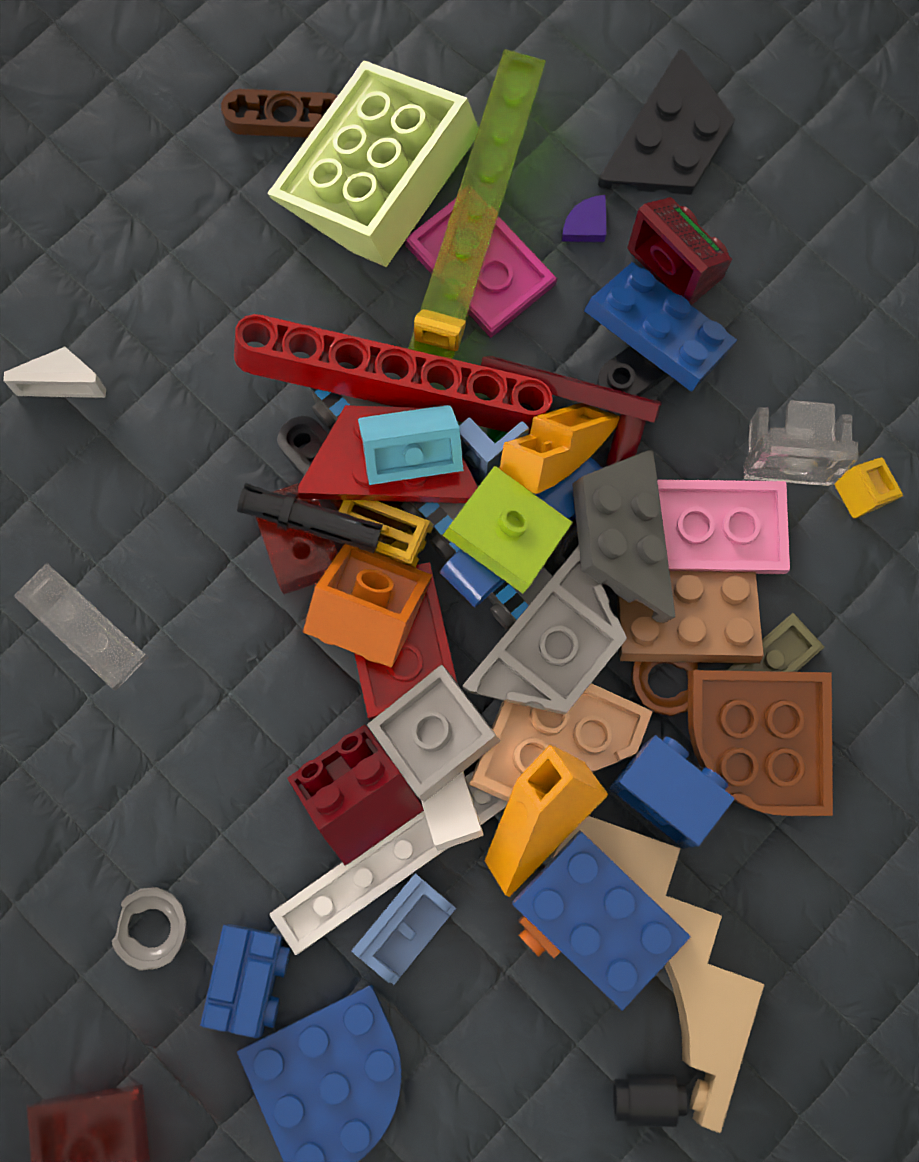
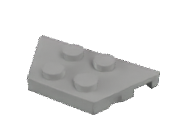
[463,546,627,715]

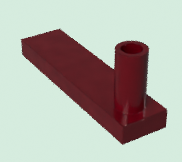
[481,356,662,466]

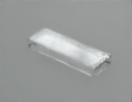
[14,562,148,691]

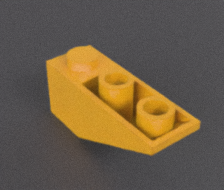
[484,744,608,897]

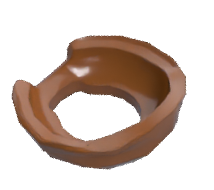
[631,661,699,716]

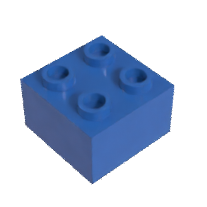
[608,735,735,849]

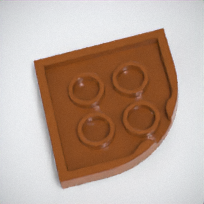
[688,670,833,816]

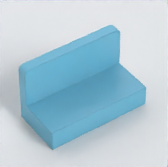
[358,405,463,485]

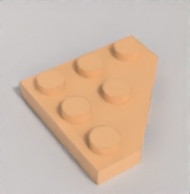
[469,683,653,802]

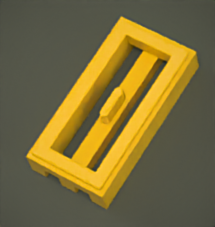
[339,500,434,568]

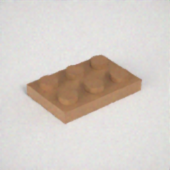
[617,571,764,664]

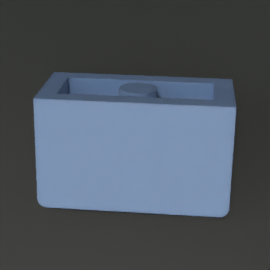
[459,417,529,486]

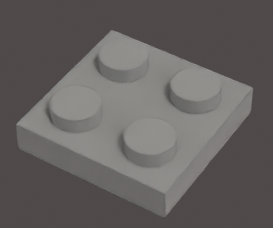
[367,665,501,802]

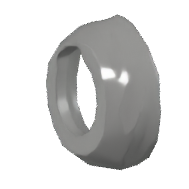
[112,887,187,970]

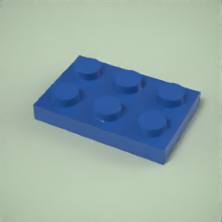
[584,262,737,392]
[512,830,691,1011]

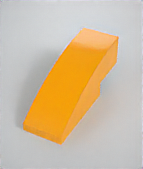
[499,403,620,494]

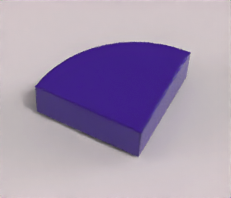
[562,195,606,242]

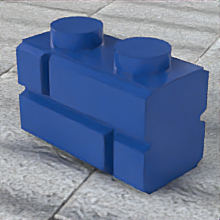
[200,924,291,1038]

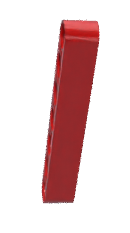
[234,314,553,435]

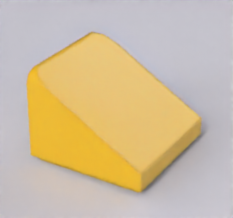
[414,309,466,352]
[834,457,903,518]

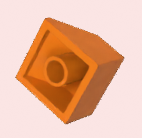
[303,544,432,668]

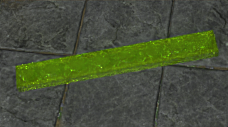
[408,49,546,359]

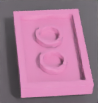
[657,480,790,574]

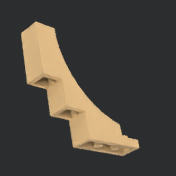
[551,816,764,1133]

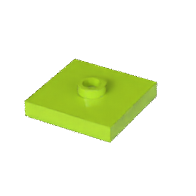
[443,466,572,594]

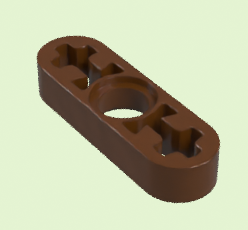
[221,89,338,138]

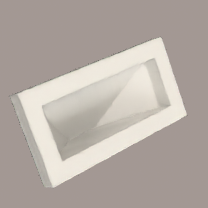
[3,347,106,398]

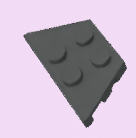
[572,450,676,623]

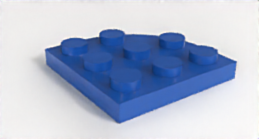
[237,984,402,1162]

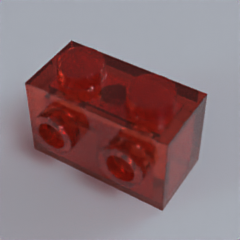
[256,483,337,595]

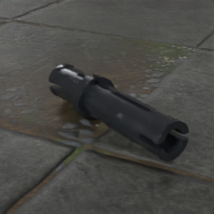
[237,483,383,554]

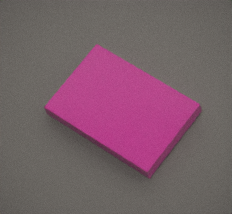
[405,187,557,338]

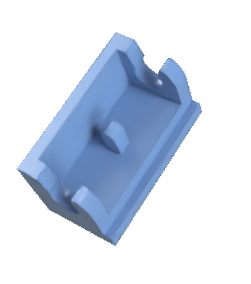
[352,874,456,985]

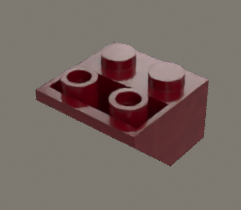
[287,724,424,866]

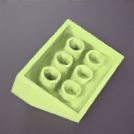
[268,61,480,267]

